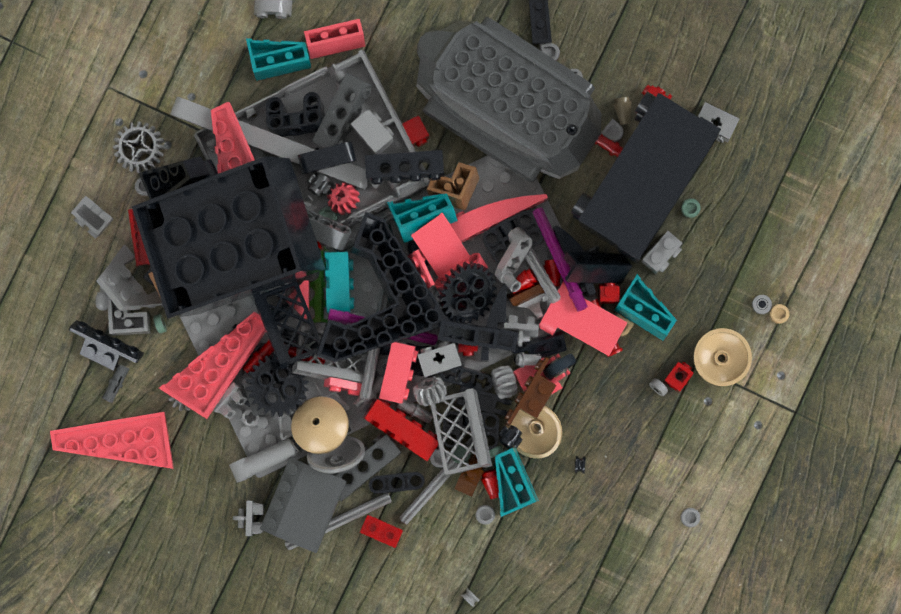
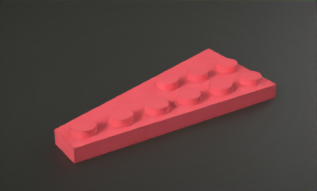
[211,102,255,174]
[159,312,266,419]
[50,412,174,469]

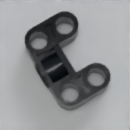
[266,92,325,137]
[483,211,543,265]
[442,411,499,450]

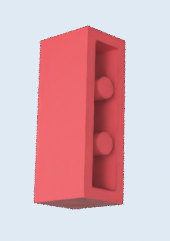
[304,19,366,59]
[379,342,418,404]

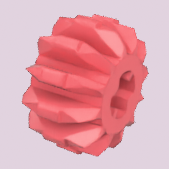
[327,182,360,215]

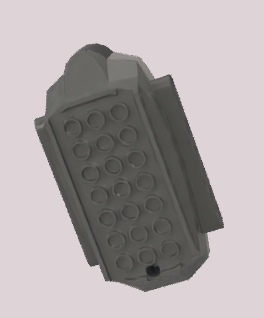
[416,17,602,183]

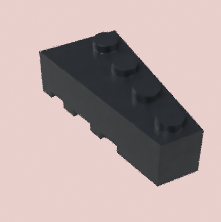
[139,156,209,199]

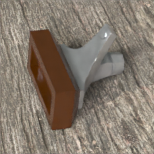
[507,281,545,320]

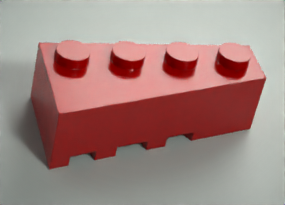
[362,399,439,461]

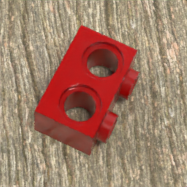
[360,515,404,548]

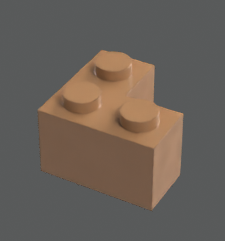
[426,162,480,210]

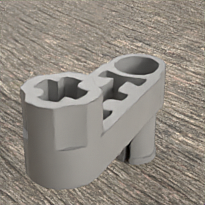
[495,227,532,292]

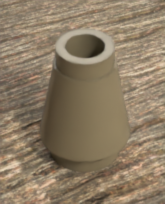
[613,97,632,125]

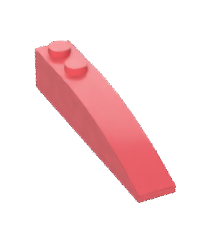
[450,194,548,243]

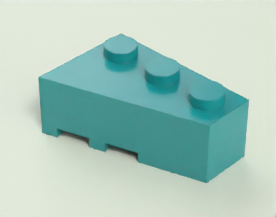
[246,38,312,81]
[387,193,458,243]
[325,252,354,314]
[614,274,677,341]
[495,448,539,517]

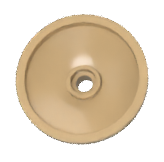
[694,328,752,386]
[291,397,349,454]
[506,406,562,458]

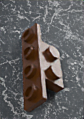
[504,357,557,426]

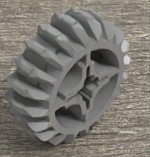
[113,121,165,173]

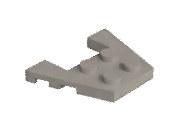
[96,245,163,311]
[275,375,351,441]

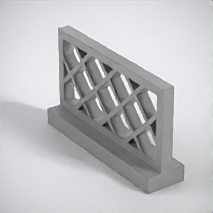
[292,326,368,383]
[431,388,492,476]

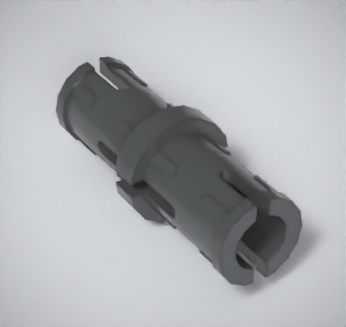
[102,364,130,403]

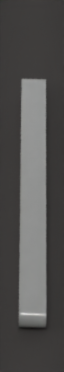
[170,97,368,190]

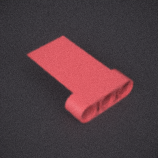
[411,213,488,295]
[539,281,628,356]

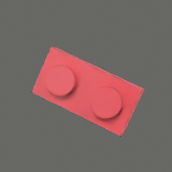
[323,377,362,396]

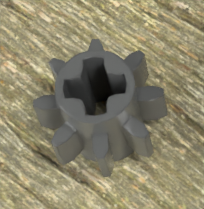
[306,172,331,196]

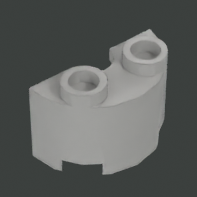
[254,0,292,19]
[71,196,114,239]

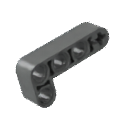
[306,209,352,250]

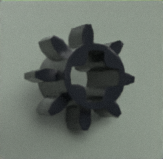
[499,425,523,449]

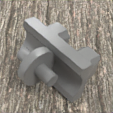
[504,315,539,347]
[213,382,248,419]
[233,501,264,536]

